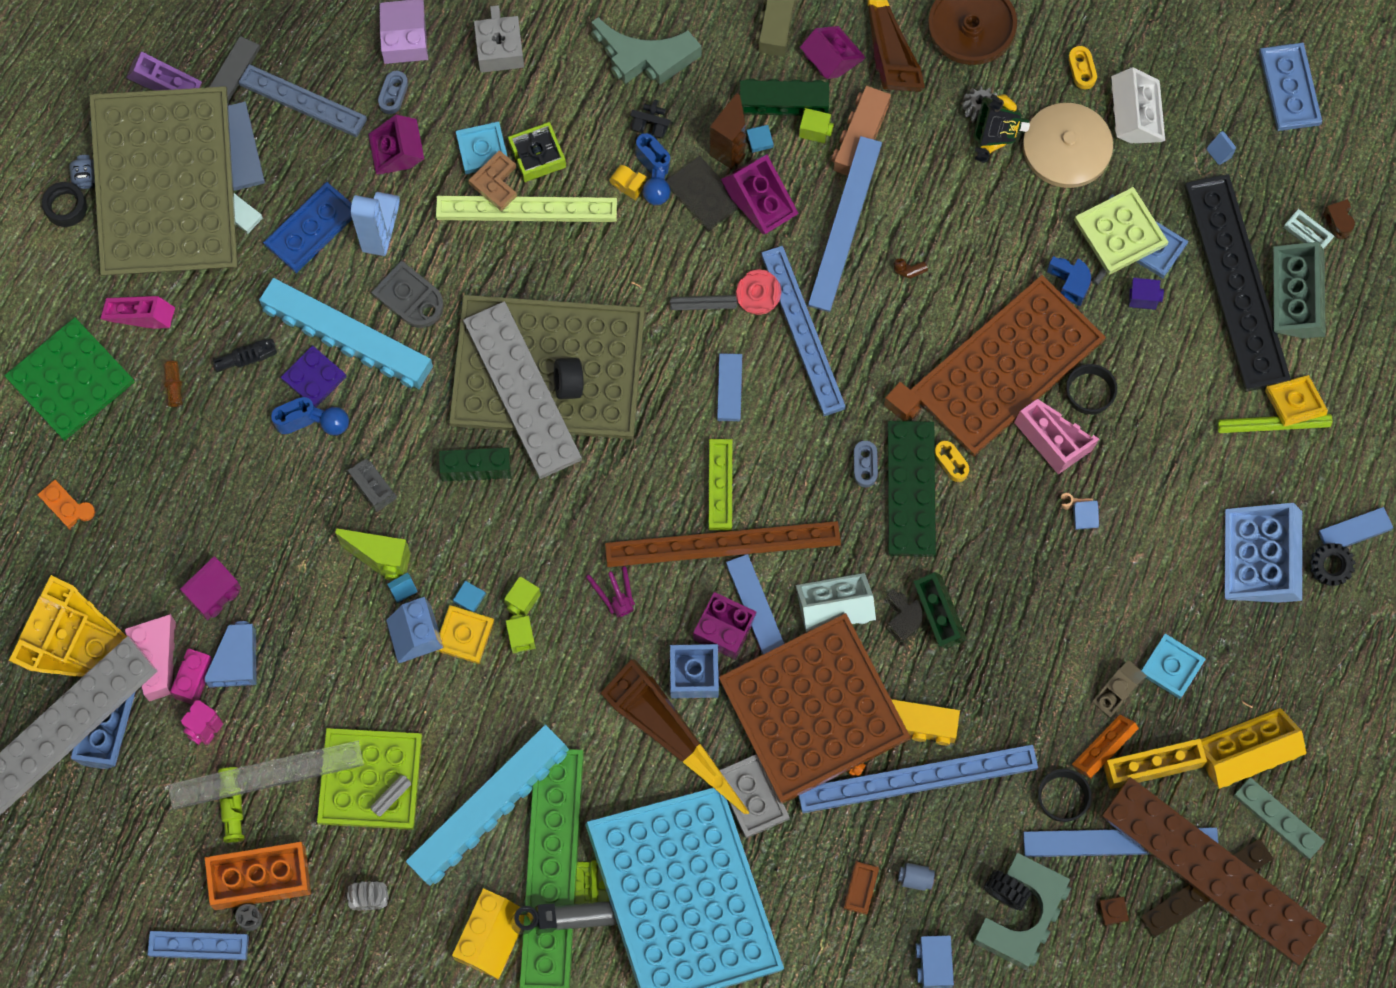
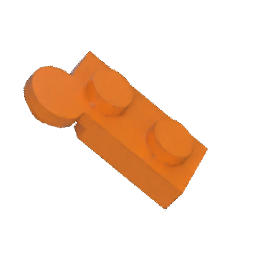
[37,480,95,529]

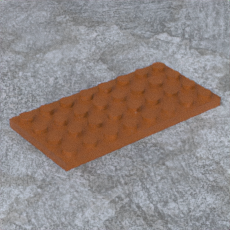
[911,275,1106,457]

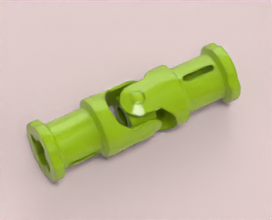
[218,767,245,843]

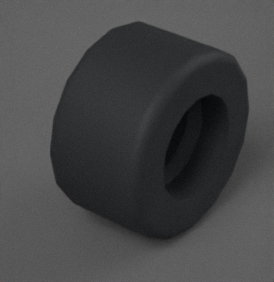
[554,357,584,399]

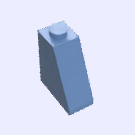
[205,621,256,688]

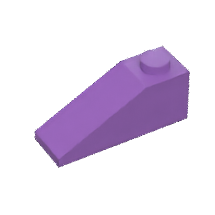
[126,51,202,91]

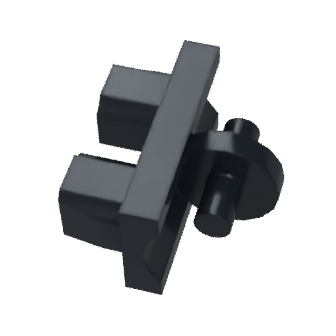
[630,99,673,139]

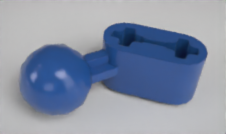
[635,133,671,206]
[271,397,349,436]

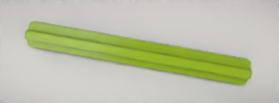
[1217,414,1333,433]

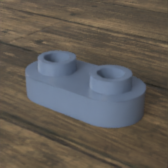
[378,71,408,114]
[854,441,878,488]

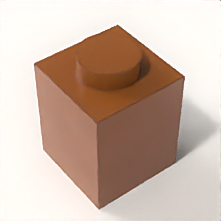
[884,382,921,421]

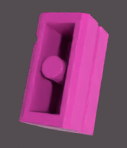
[170,649,213,705]
[181,700,223,745]

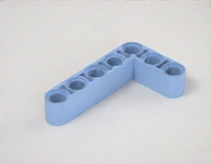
[351,192,400,256]

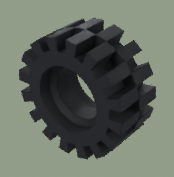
[1309,543,1356,586]
[983,870,1031,911]

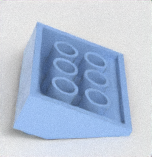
[1225,503,1302,603]

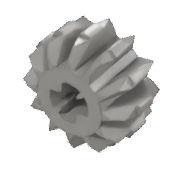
[962,85,998,123]
[347,881,389,911]

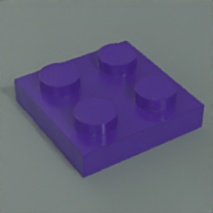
[281,345,347,408]

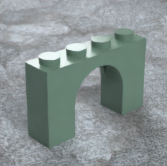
[974,853,1071,970]

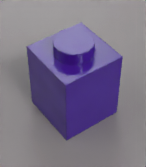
[1129,278,1164,310]

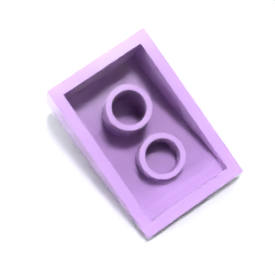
[380,0,428,64]

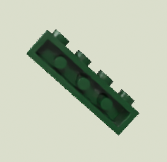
[740,78,829,116]

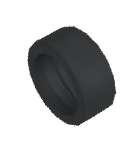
[42,182,88,227]

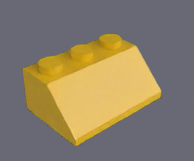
[452,888,524,980]

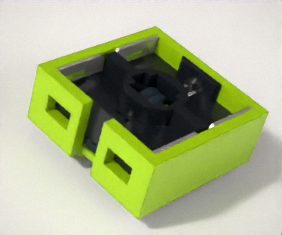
[508,122,566,182]

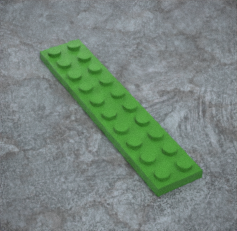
[520,749,584,988]

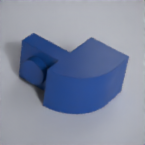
[1047,256,1091,306]

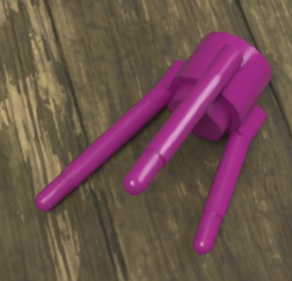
[586,566,635,617]

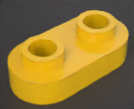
[1068,46,1097,90]

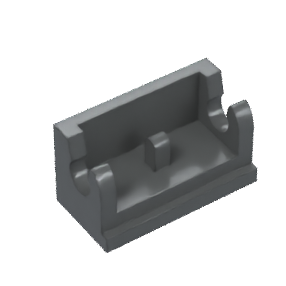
[348,459,397,513]

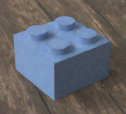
[670,644,719,698]

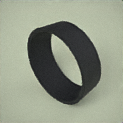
[1067,364,1117,415]
[1038,769,1092,822]

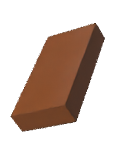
[844,861,879,915]

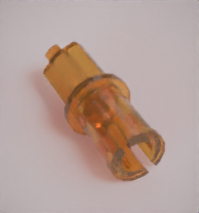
[164,361,183,407]

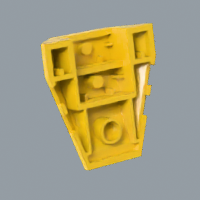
[9,575,127,677]

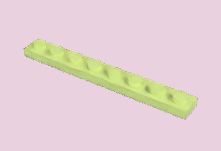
[436,196,617,222]

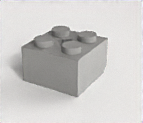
[474,5,524,73]

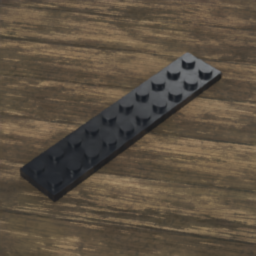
[1184,174,1291,392]

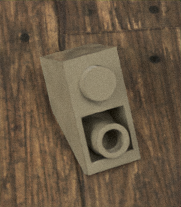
[1092,660,1147,717]

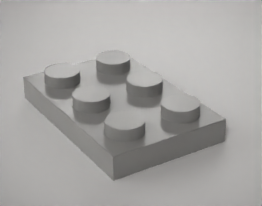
[720,754,790,839]

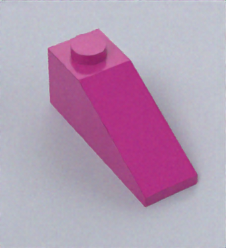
[101,296,175,329]

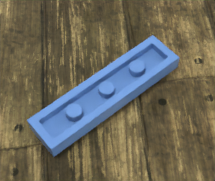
[148,931,249,960]

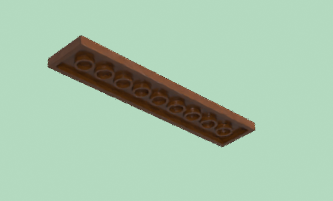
[1101,777,1327,966]

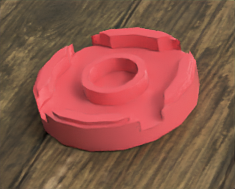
[736,269,781,315]

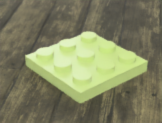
[1074,187,1168,275]

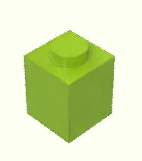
[799,108,834,144]
[504,576,541,617]
[506,614,536,653]

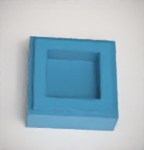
[746,125,774,153]
[387,573,418,603]
[453,581,486,613]

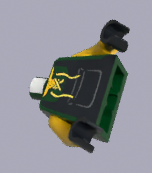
[973,94,1030,163]

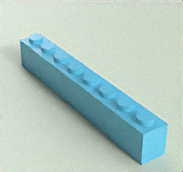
[259,278,433,389]
[406,725,569,886]

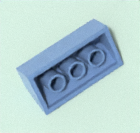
[71,693,135,769]

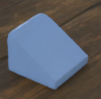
[1207,131,1236,165]
[1073,501,1099,530]

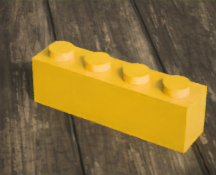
[891,699,960,746]
[1103,739,1207,789]

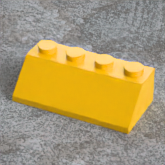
[1201,708,1307,789]

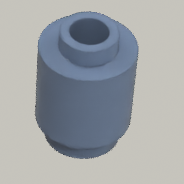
[898,863,935,891]

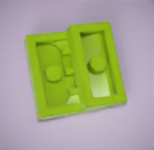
[575,860,610,904]

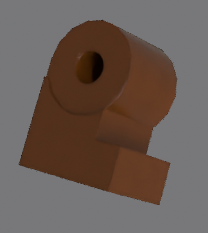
[1323,199,1355,239]

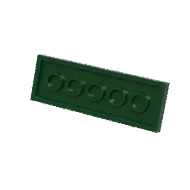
[888,421,936,557]

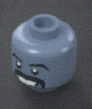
[69,155,95,189]

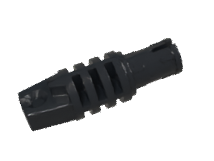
[212,339,277,373]

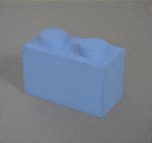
[916,936,954,988]

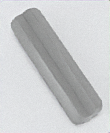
[371,775,411,817]

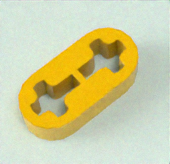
[935,441,969,482]

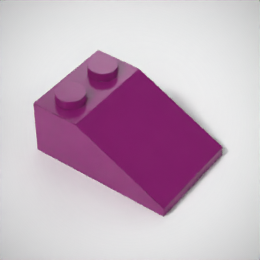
[721,154,799,235]

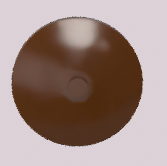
[928,0,1017,65]

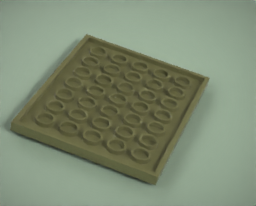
[89,86,238,276]
[449,295,645,439]

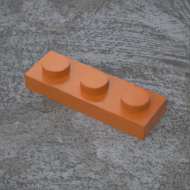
[1072,715,1139,779]

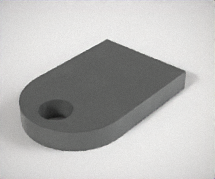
[371,260,444,328]

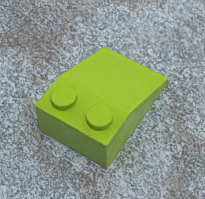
[335,528,411,581]

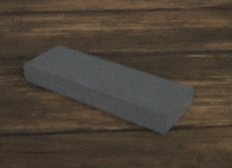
[210,36,260,102]

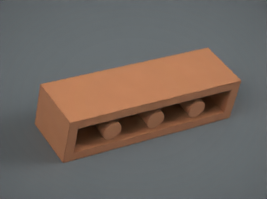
[832,86,891,176]

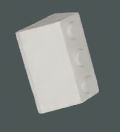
[1111,67,1165,143]

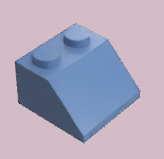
[386,597,443,663]

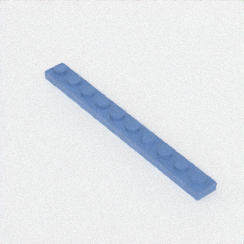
[799,745,1038,814]

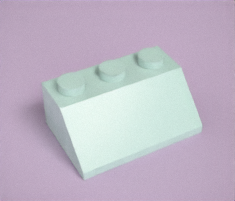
[796,573,876,632]

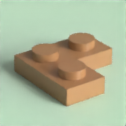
[468,150,517,212]

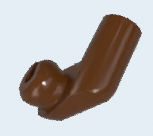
[894,258,928,279]

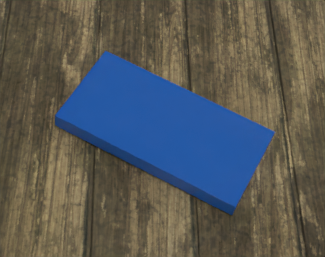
[263,182,352,273]

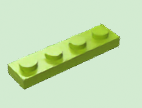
[709,439,732,530]

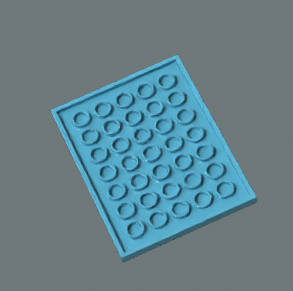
[585,788,784,988]

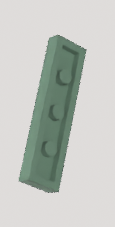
[1233,777,1325,861]

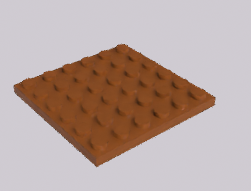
[719,613,911,804]

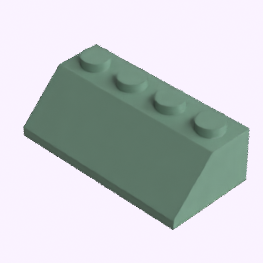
[1274,242,1326,339]

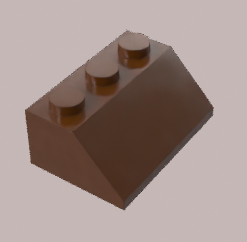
[710,93,746,170]

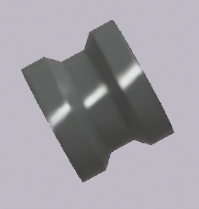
[235,904,263,931]

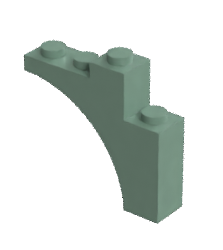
[591,17,702,85]

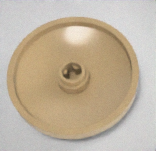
[1023,103,1113,188]

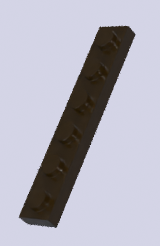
[1140,838,1274,938]

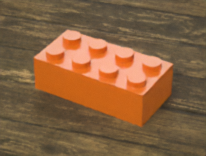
[205,842,311,910]

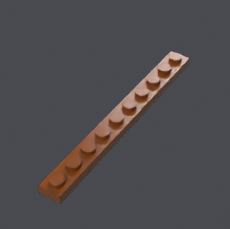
[605,521,841,567]

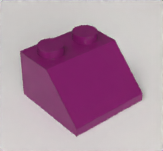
[800,26,866,79]
[369,114,424,175]
[180,556,241,621]

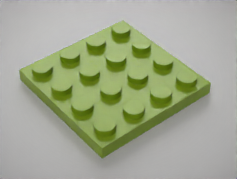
[317,728,423,830]

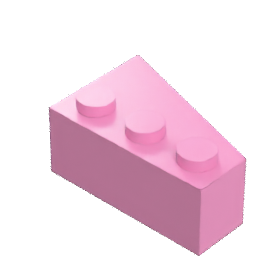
[1014,399,1099,474]
[125,614,176,702]

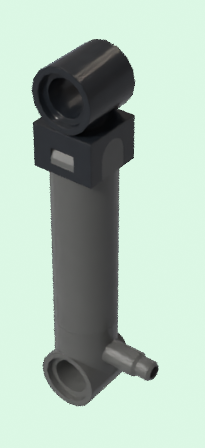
[511,901,617,935]

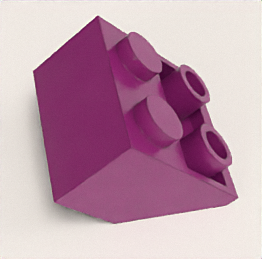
[693,592,757,660]

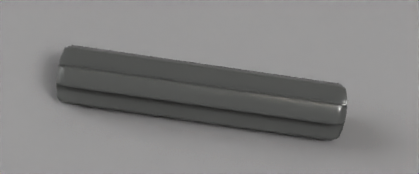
[670,295,737,310]

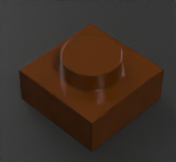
[1099,897,1129,926]

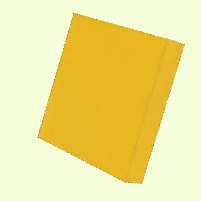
[1265,375,1328,427]
[436,605,494,664]

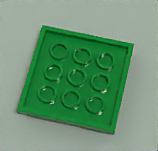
[4,317,135,441]

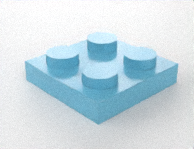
[456,122,507,174]
[1141,634,1206,699]

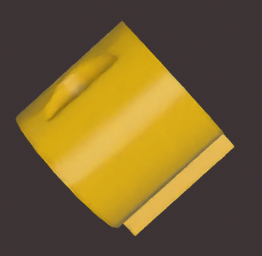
[609,165,647,201]

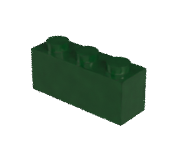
[439,448,512,482]
[913,572,967,649]

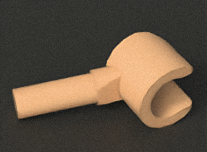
[1061,493,1093,510]

